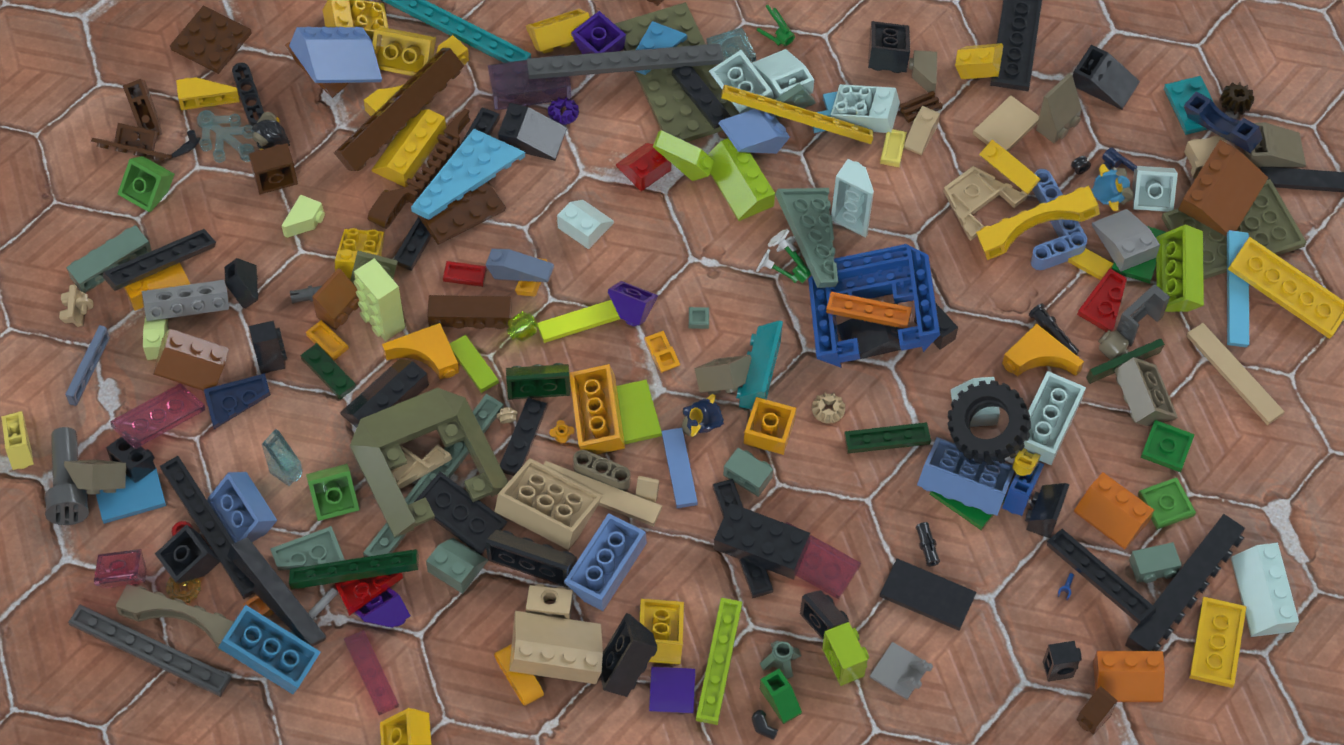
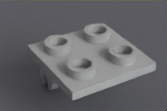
[870,642,933,700]

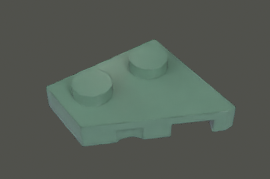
[774,83,816,117]

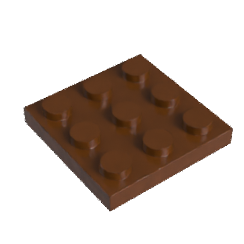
[170,5,252,74]

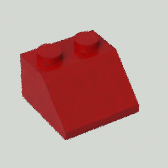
[616,143,672,192]

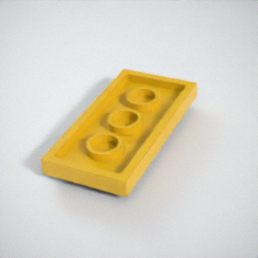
[1189,597,1246,688]

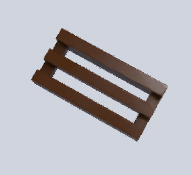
[899,91,943,123]

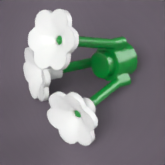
[756,229,811,283]

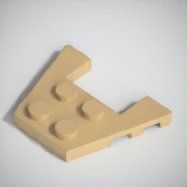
[943,166,1028,241]
[391,445,452,489]

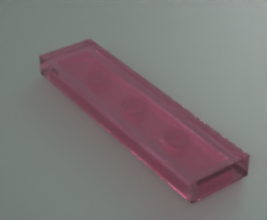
[344,630,399,715]

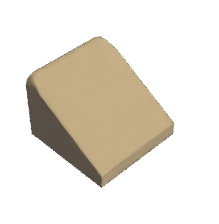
[636,476,659,503]

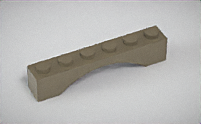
[116,584,235,653]

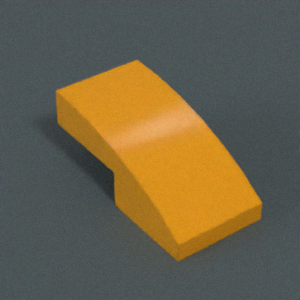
[644,330,680,373]

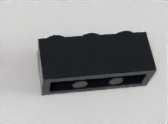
[249,320,287,374]

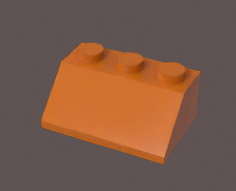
[1074,472,1154,550]
[1093,651,1165,702]

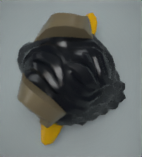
[252,112,290,150]

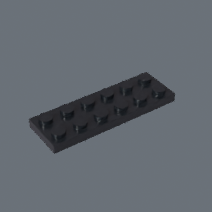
[990,0,1042,92]

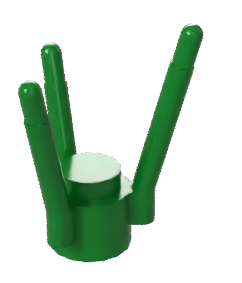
[757,5,795,46]

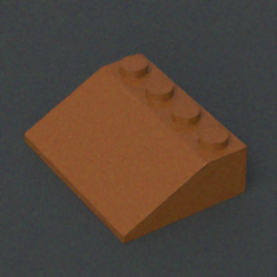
[1178,140,1268,237]

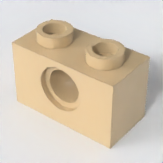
[526,584,573,619]

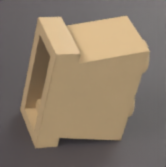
[1184,136,1227,178]

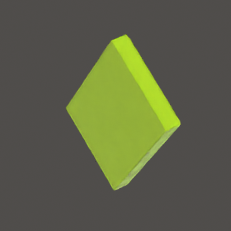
[617,379,662,444]

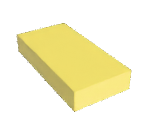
[880,129,907,167]

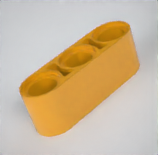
[494,644,544,706]

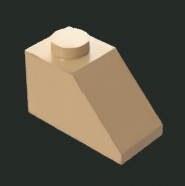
[904,106,940,155]

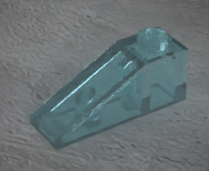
[262,429,303,486]

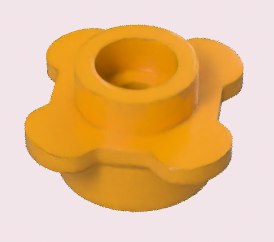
[549,420,575,443]

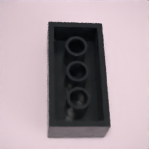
[714,503,810,580]

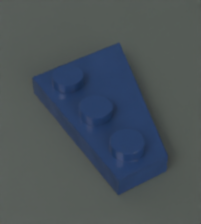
[204,373,271,429]

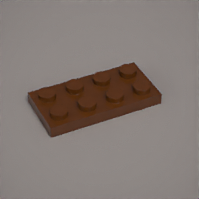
[417,181,506,245]

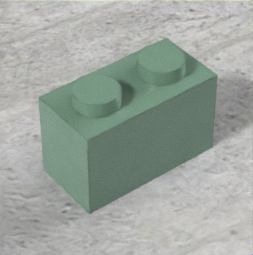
[723,448,773,497]
[1129,542,1182,583]

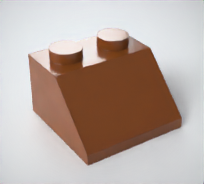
[312,268,359,330]

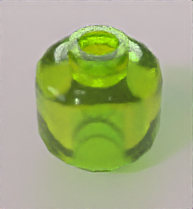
[507,311,538,342]

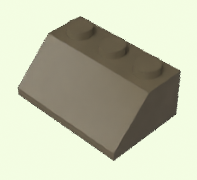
[1114,357,1178,426]

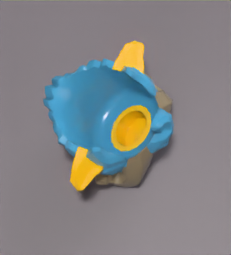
[1091,164,1134,212]

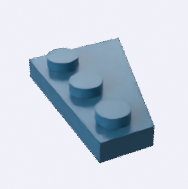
[636,21,687,75]

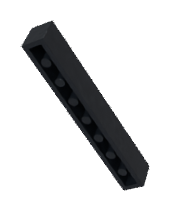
[1125,514,1245,651]

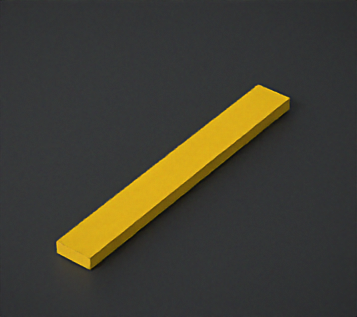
[721,85,873,144]

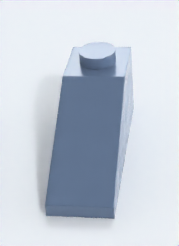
[486,249,554,282]

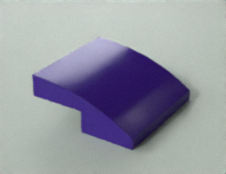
[649,667,695,713]

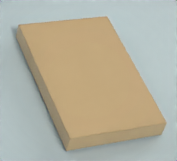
[973,96,1039,151]

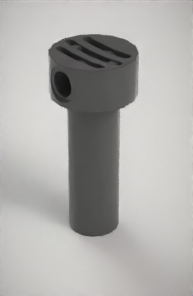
[44,427,89,525]

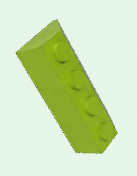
[708,138,775,221]
[1156,224,1204,312]

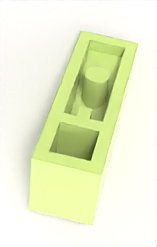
[143,316,168,360]

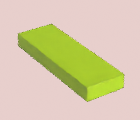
[450,335,499,393]

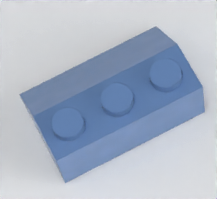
[207,472,277,543]

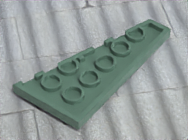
[775,188,838,288]

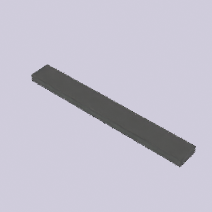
[68,604,232,697]

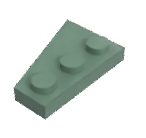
[270,526,345,570]

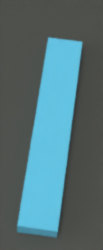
[1227,230,1249,347]

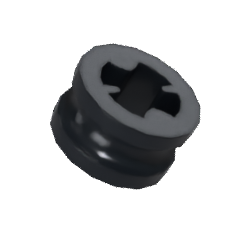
[1071,155,1091,175]

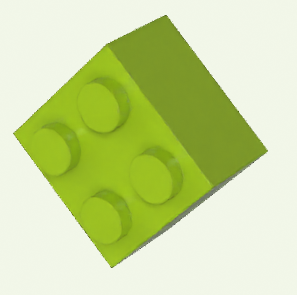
[822,622,869,686]

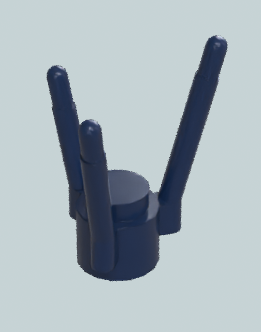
[1102,147,1137,171]

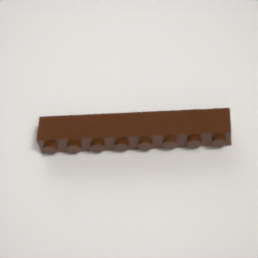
[334,48,464,171]

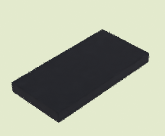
[414,472,508,555]
[880,558,977,631]

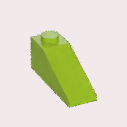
[653,130,715,181]

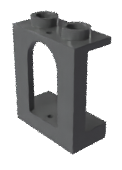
[1117,284,1170,347]

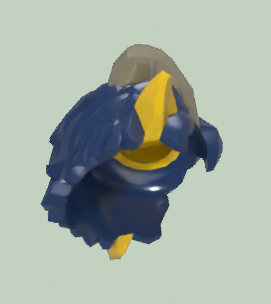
[682,394,724,437]

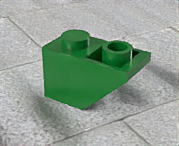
[759,669,802,724]

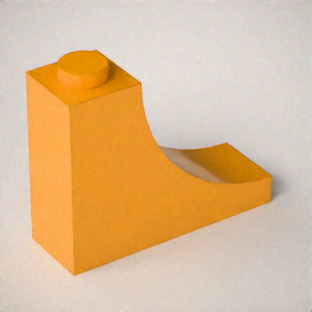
[382,323,459,380]
[1002,324,1084,377]

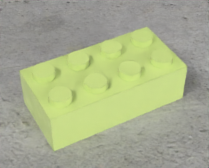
[354,258,405,341]

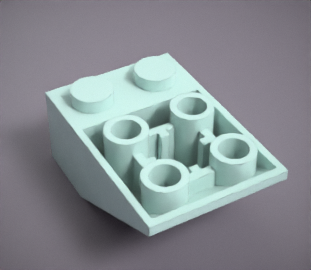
[752,49,814,99]
[831,84,900,133]

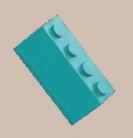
[736,321,783,410]

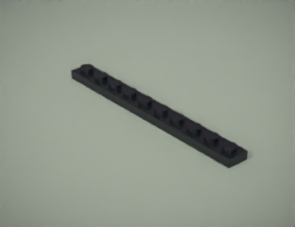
[393,107,500,271]

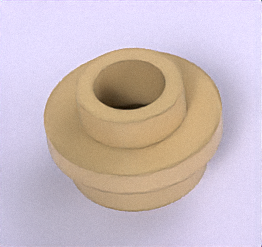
[497,407,518,424]

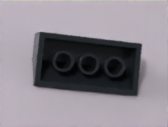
[340,359,429,428]
[486,530,577,588]

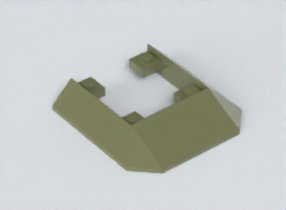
[350,388,508,538]

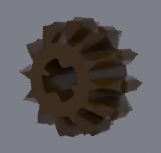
[1220,82,1255,116]

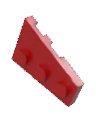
[1077,269,1127,332]
[334,573,403,616]

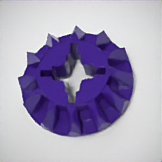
[548,97,579,125]

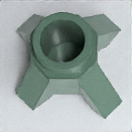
[760,640,802,679]

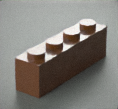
[427,295,512,329]

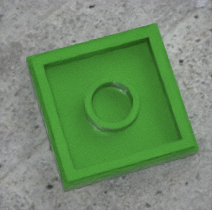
[1138,477,1196,530]

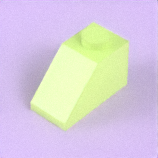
[281,195,325,238]

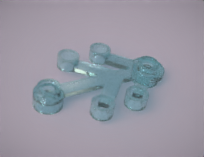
[197,110,255,163]

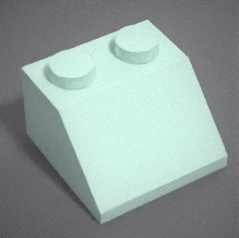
[1133,166,1178,212]
[557,200,614,249]
[950,377,1000,427]

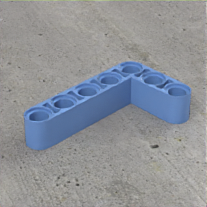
[1030,169,1087,270]

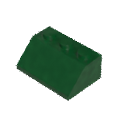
[506,363,570,400]

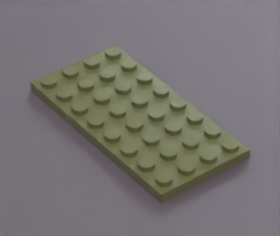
[615,2,739,142]

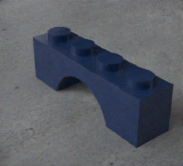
[1184,91,1263,153]

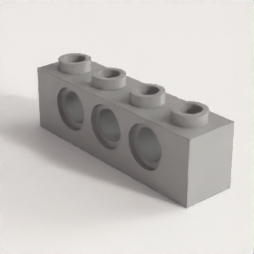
[142,280,229,321]

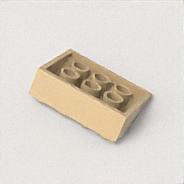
[494,458,603,550]
[509,611,603,684]

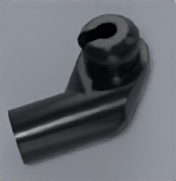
[752,710,778,740]

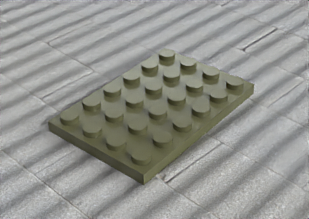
[1162,179,1307,280]

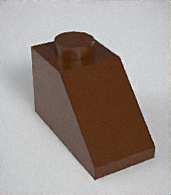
[1077,686,1117,735]

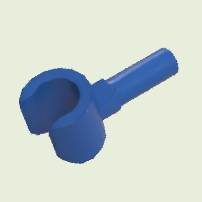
[1057,573,1074,600]

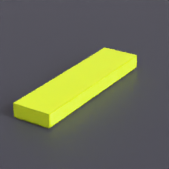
[537,300,620,343]

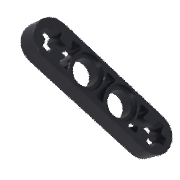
[232,63,264,127]

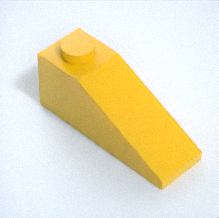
[176,77,240,110]
[979,140,1041,194]

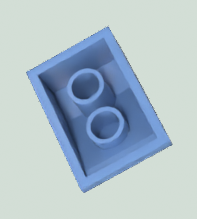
[718,109,790,154]

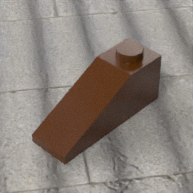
[123,79,162,136]

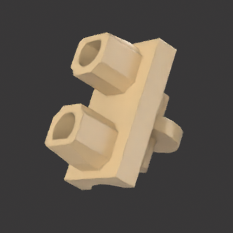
[59,284,94,327]

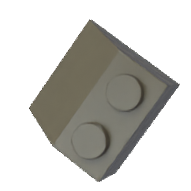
[694,355,751,395]
[64,459,126,494]

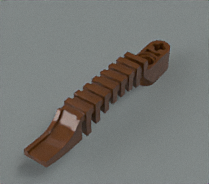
[367,108,470,229]

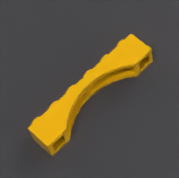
[364,35,469,116]
[976,186,1100,260]

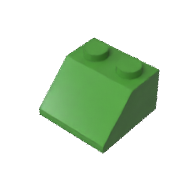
[117,156,175,212]
[306,464,359,521]

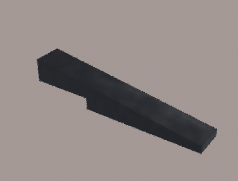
[227,537,326,647]

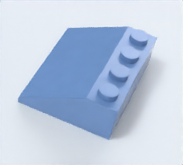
[289,27,382,83]
[917,437,1014,516]

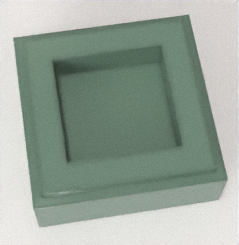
[689,307,709,329]

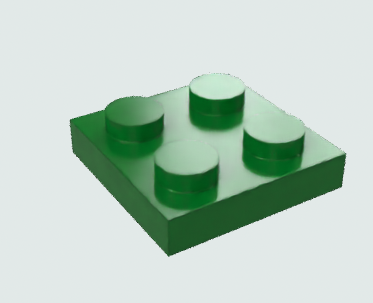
[1141,420,1195,473]

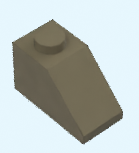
[908,50,937,93]

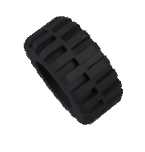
[947,380,1031,465]

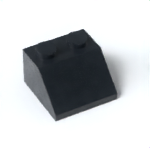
[1025,483,1070,538]
[155,525,221,584]
[800,590,849,640]

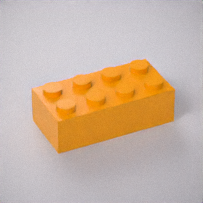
[569,364,625,455]

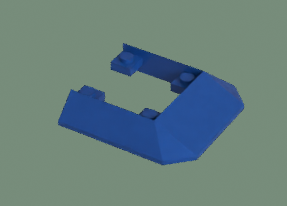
[808,244,940,368]

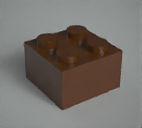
[249,143,298,195]

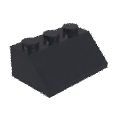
[600,613,657,697]

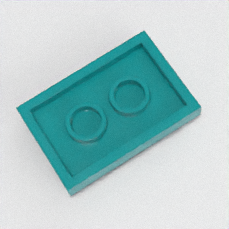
[1164,76,1214,135]

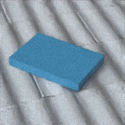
[96,467,166,524]

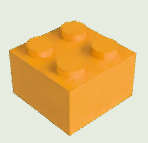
[744,397,796,455]

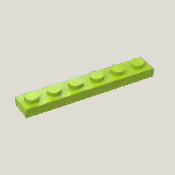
[696,598,742,725]

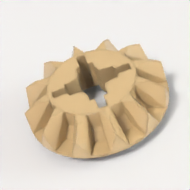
[812,392,845,423]

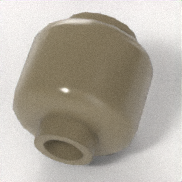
[1098,330,1129,360]

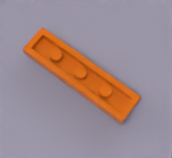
[826,292,912,329]

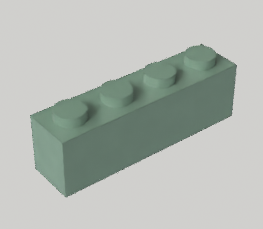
[66,225,152,293]

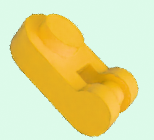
[1012,448,1041,476]

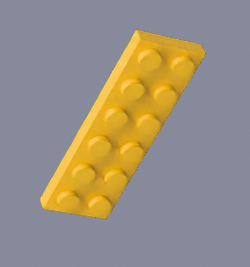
[1228,237,1344,339]

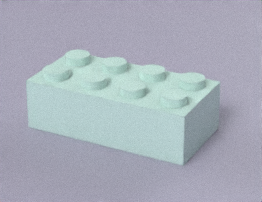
[1017,371,1086,465]

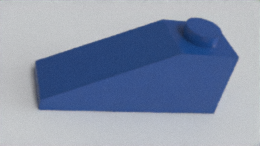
[1002,462,1044,516]

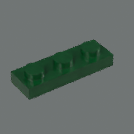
[300,343,356,399]

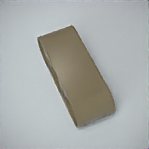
[573,450,631,491]

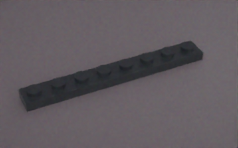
[160,456,255,599]

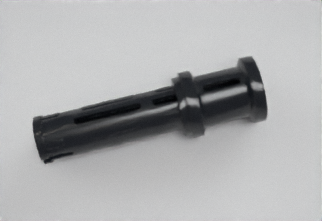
[1029,303,1079,355]

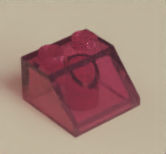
[94,549,147,588]

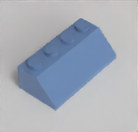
[564,513,647,611]

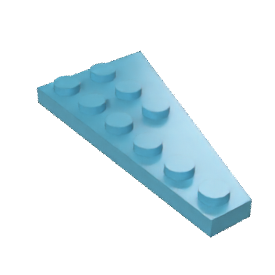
[411,129,525,220]

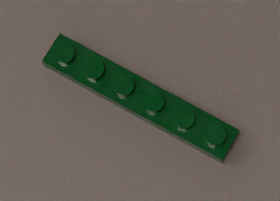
[289,549,419,590]

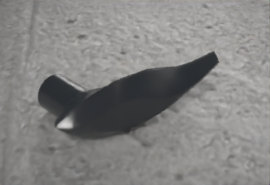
[171,130,201,159]

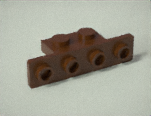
[91,123,172,161]

